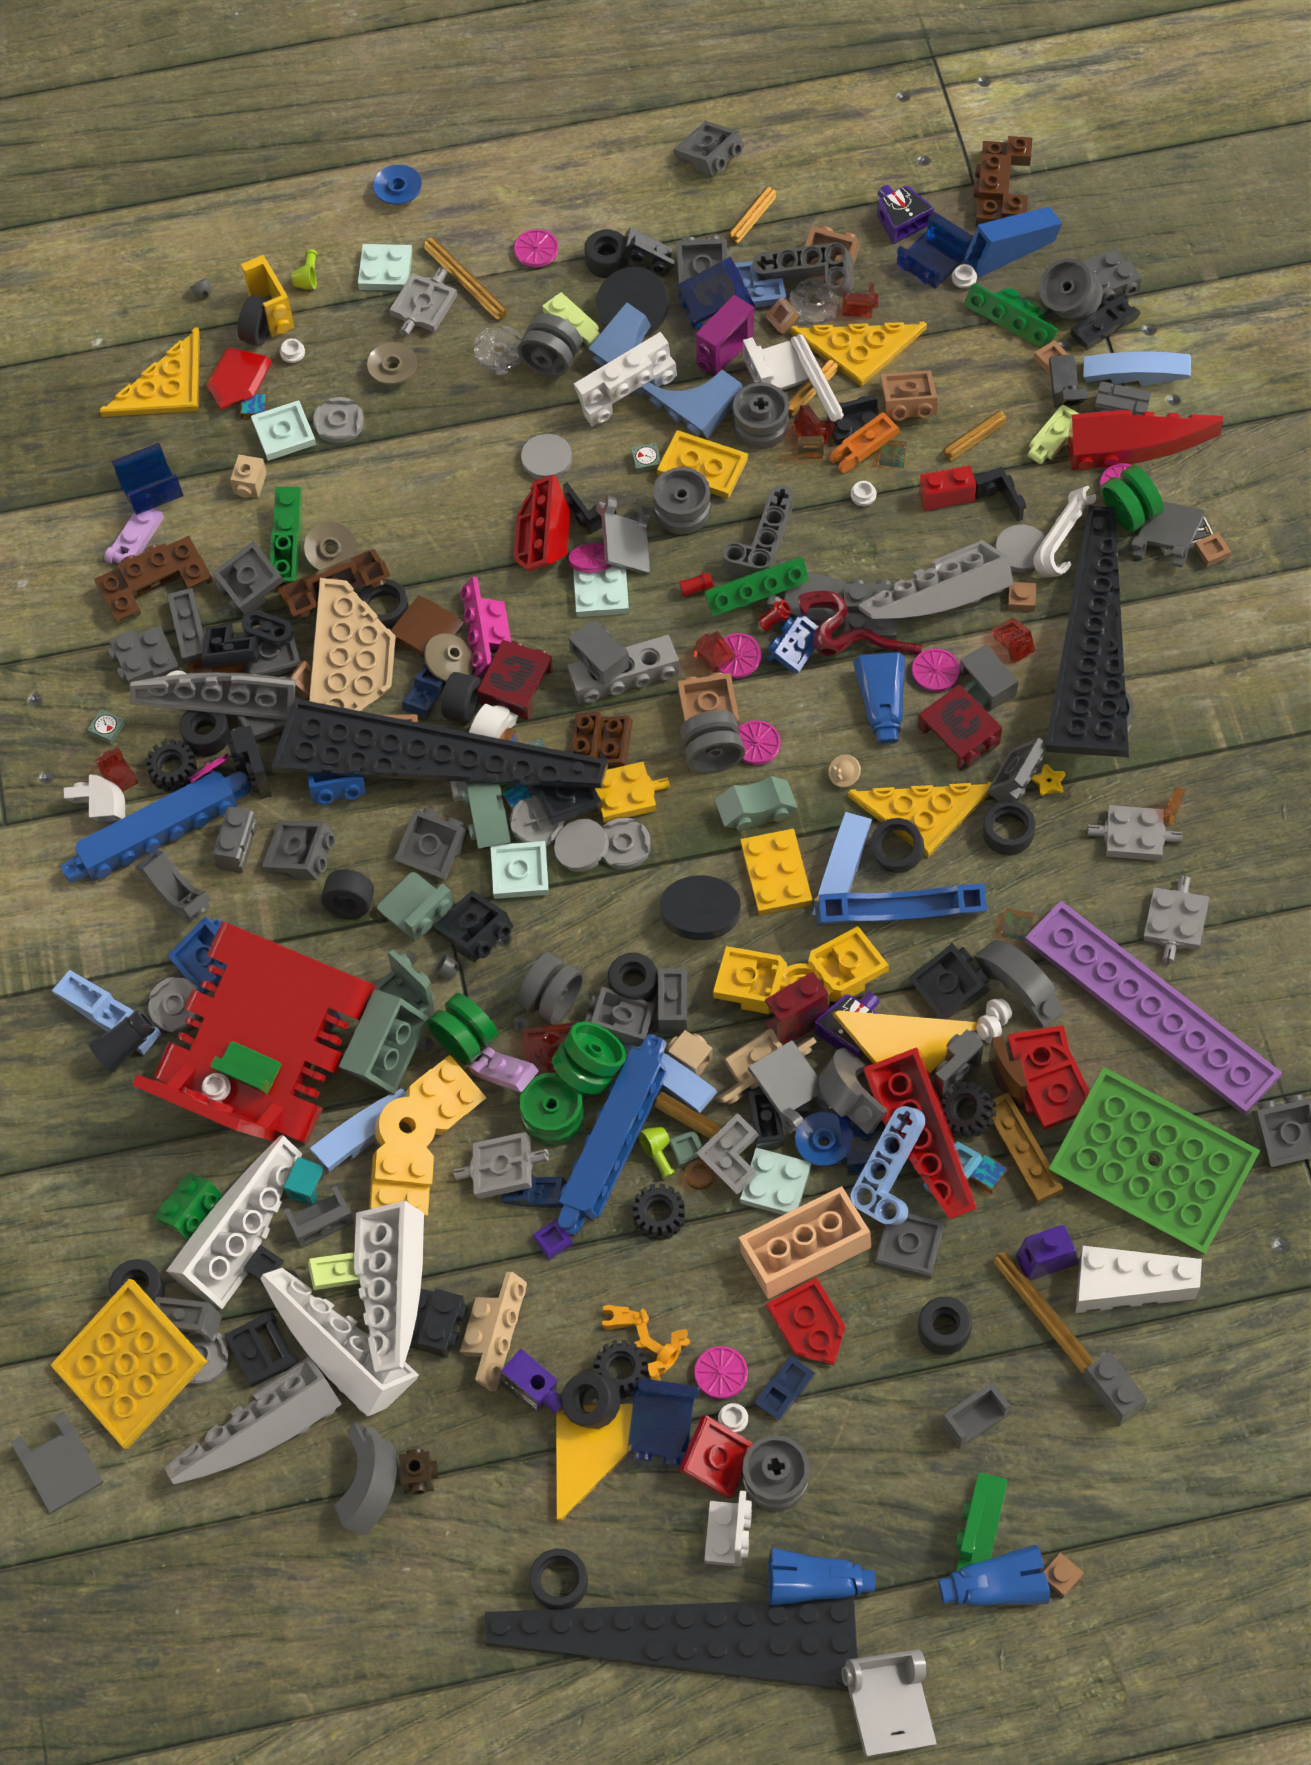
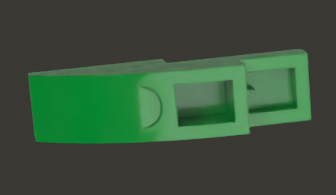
[270,487,303,583]

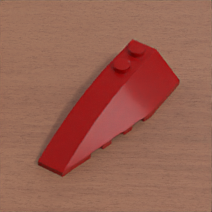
[1067,410,1224,470]
[863,1047,977,1220]

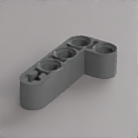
[752,243,853,297]
[723,485,793,578]

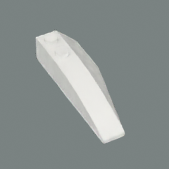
[166,1135,302,1309]
[354,1201,424,1374]
[261,1268,419,1416]

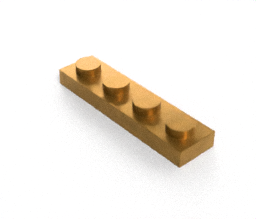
[991,1092,1064,1204]

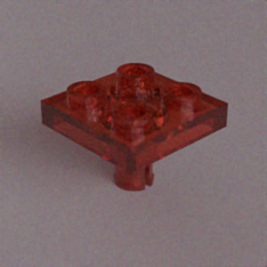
[522,1022,578,1078]

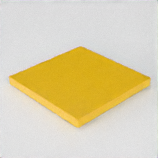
[50,1279,207,1449]

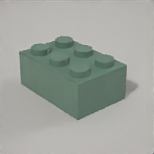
[339,989,430,1095]

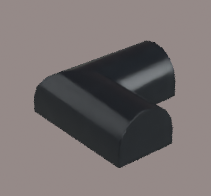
[201,624,259,669]
[748,1090,809,1150]

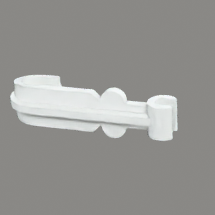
[1033,486,1096,578]

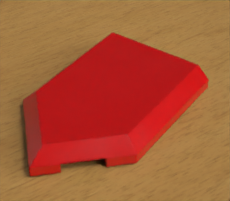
[206,347,272,410]
[765,1277,846,1366]

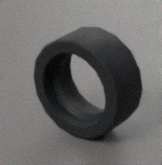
[237,295,270,346]
[359,579,409,630]
[982,800,1036,855]
[870,818,925,873]
[529,1548,588,1609]

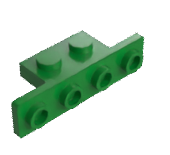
[964,283,1058,348]
[705,557,809,616]
[955,1473,1008,1572]

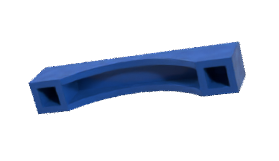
[814,883,987,926]

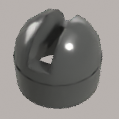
[190,278,212,299]
[435,954,459,979]

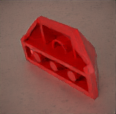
[513,475,570,572]

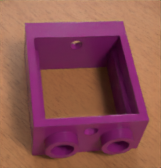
[696,295,754,376]

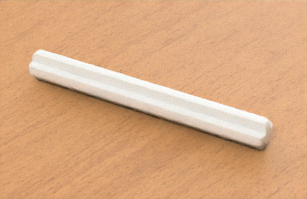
[791,334,843,422]

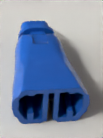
[853,652,905,744]
[938,1544,1050,1606]
[768,1548,875,1605]

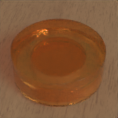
[685,1159,714,1190]

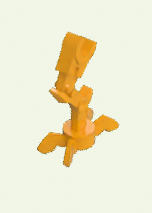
[602,1305,690,1387]

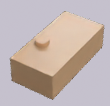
[739,1186,871,1299]

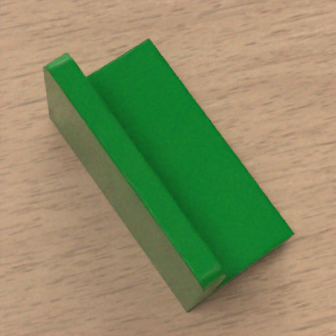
[210,1041,282,1095]

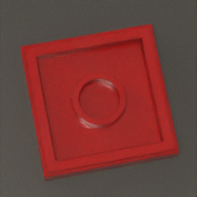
[679,1415,754,1499]

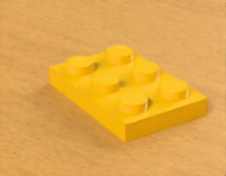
[657,430,748,499]
[740,829,813,916]

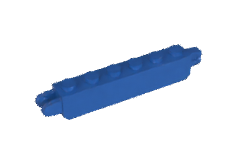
[61,772,251,883]
[557,1034,667,1236]

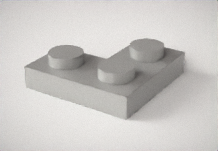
[696,1113,759,1195]

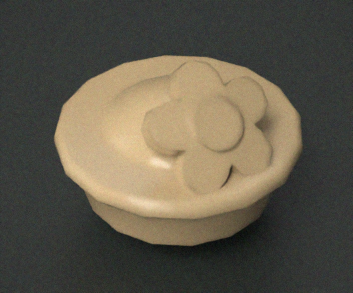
[829,755,861,788]

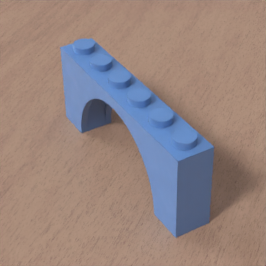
[589,303,743,440]

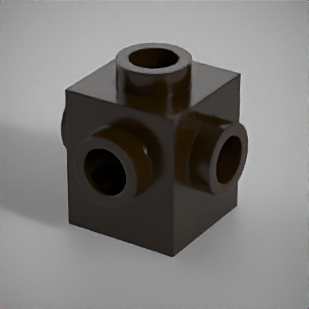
[396,1449,439,1495]

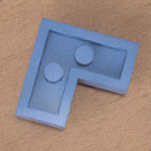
[730,261,786,308]

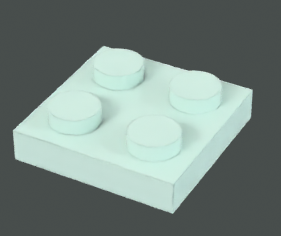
[358,244,413,291]
[251,400,316,461]
[574,565,629,617]
[491,841,549,899]
[740,1148,811,1215]

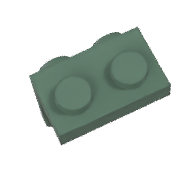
[377,872,453,942]
[375,949,434,1015]

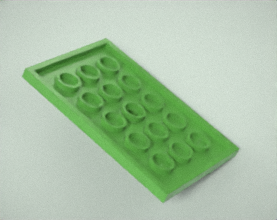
[1049,1067,1260,1254]

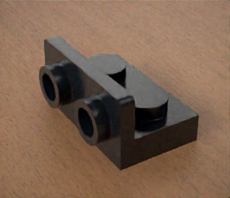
[621,227,675,276]
[827,395,880,446]

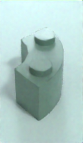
[715,776,798,831]
[462,782,510,848]

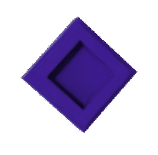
[532,1219,573,1260]

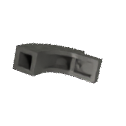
[135,850,212,923]
[974,940,1065,1028]
[818,1047,888,1134]
[334,1422,397,1535]

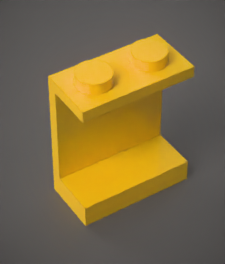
[241,255,295,337]

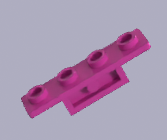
[460,577,511,678]

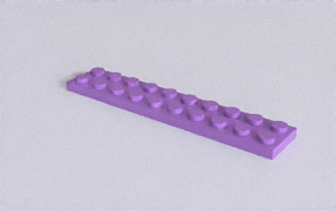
[1024,901,1282,1116]

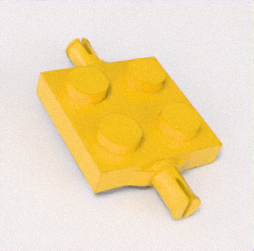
[595,761,670,823]

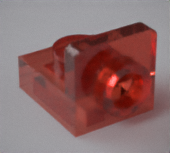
[842,283,879,318]
[792,405,835,445]
[992,617,1035,663]
[694,631,736,673]
[95,747,139,792]

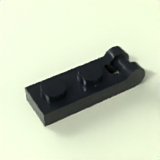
[1070,295,1140,350]

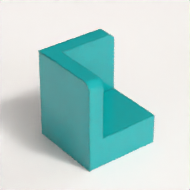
[284,1157,324,1206]

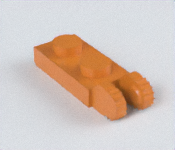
[829,412,900,473]

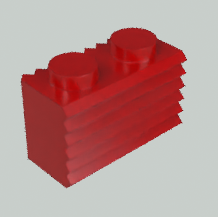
[919,465,976,511]

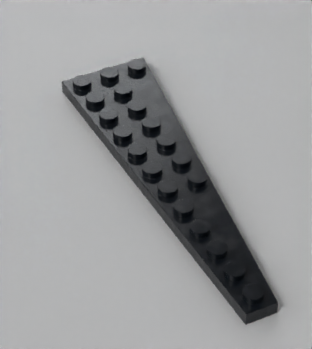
[1046,506,1129,758]
[271,698,608,789]
[485,1597,858,1692]

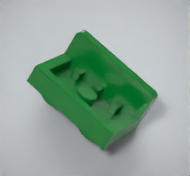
[154,1172,223,1241]

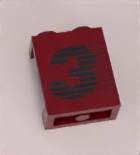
[478,640,553,721]
[917,684,1002,770]
[765,972,829,1046]

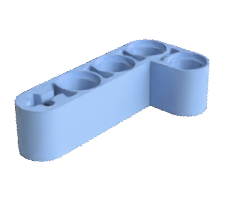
[850,1106,925,1225]

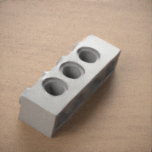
[567,635,679,704]

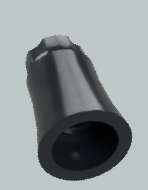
[89,1010,155,1073]

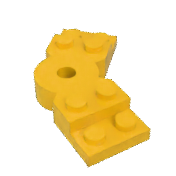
[713,926,889,1014]
[369,1055,487,1218]

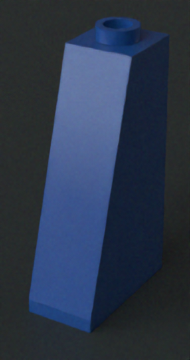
[963,207,1063,278]

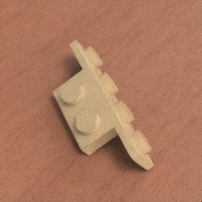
[715,1029,816,1105]
[460,1272,527,1391]

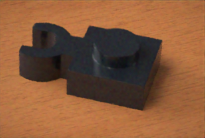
[243,1244,298,1284]

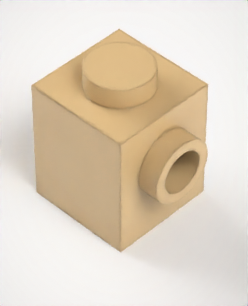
[230,455,267,498]
[667,1030,713,1076]

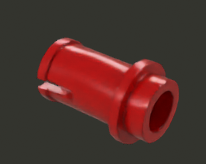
[679,572,714,597]
[758,600,792,631]

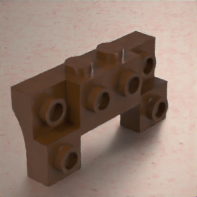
[973,136,1033,227]
[94,536,212,625]
[277,549,390,618]

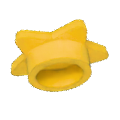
[1031,764,1065,796]

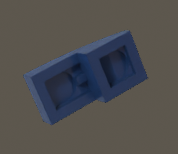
[402,663,446,718]
[501,1173,567,1208]
[754,1355,816,1420]

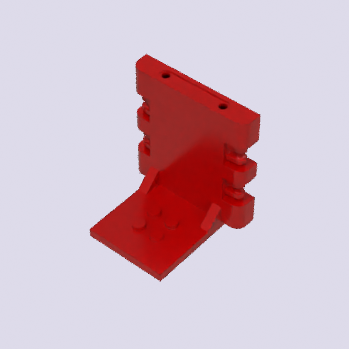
[133,921,376,1143]

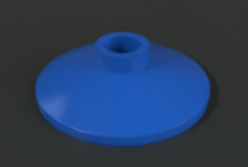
[373,165,422,205]
[795,1112,853,1166]

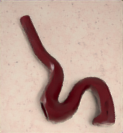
[798,591,922,657]

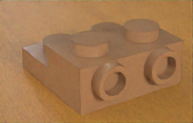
[805,225,861,285]
[881,370,937,421]
[678,672,740,725]

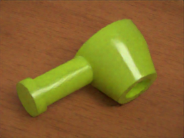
[292,249,318,290]
[638,1127,675,1180]

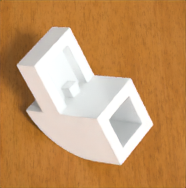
[469,704,518,739]
[64,775,125,823]

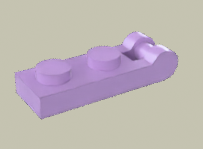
[104,504,164,564]
[469,1047,538,1092]

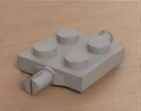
[390,267,457,337]
[1087,805,1182,861]
[1144,876,1209,964]
[454,1132,549,1199]

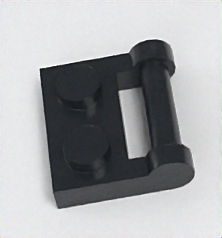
[225,1312,299,1387]

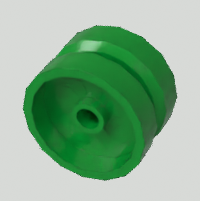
[1100,464,1164,533]
[427,992,499,1065]
[552,1022,626,1095]
[520,1073,584,1146]

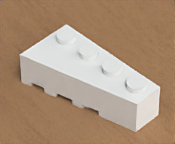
[1075,1246,1202,1313]

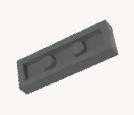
[167,588,205,664]

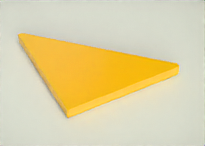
[790,322,927,387]
[100,327,200,417]
[848,782,992,858]
[832,1011,978,1073]
[556,1403,672,1522]

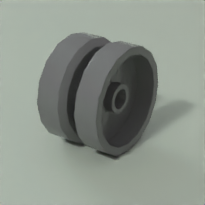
[1039,258,1103,322]
[517,313,582,377]
[733,382,789,449]
[653,467,711,535]
[679,710,745,774]
[518,952,585,1025]
[743,1435,809,1512]

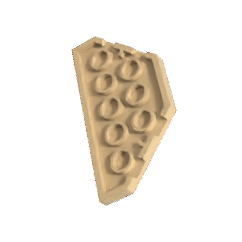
[309,578,395,712]

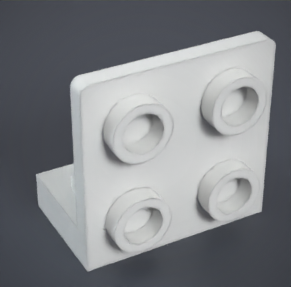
[743,337,808,390]
[704,1491,752,1567]

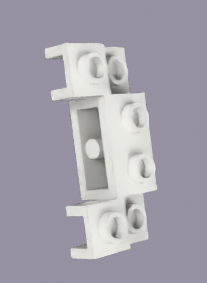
[574,332,677,427]

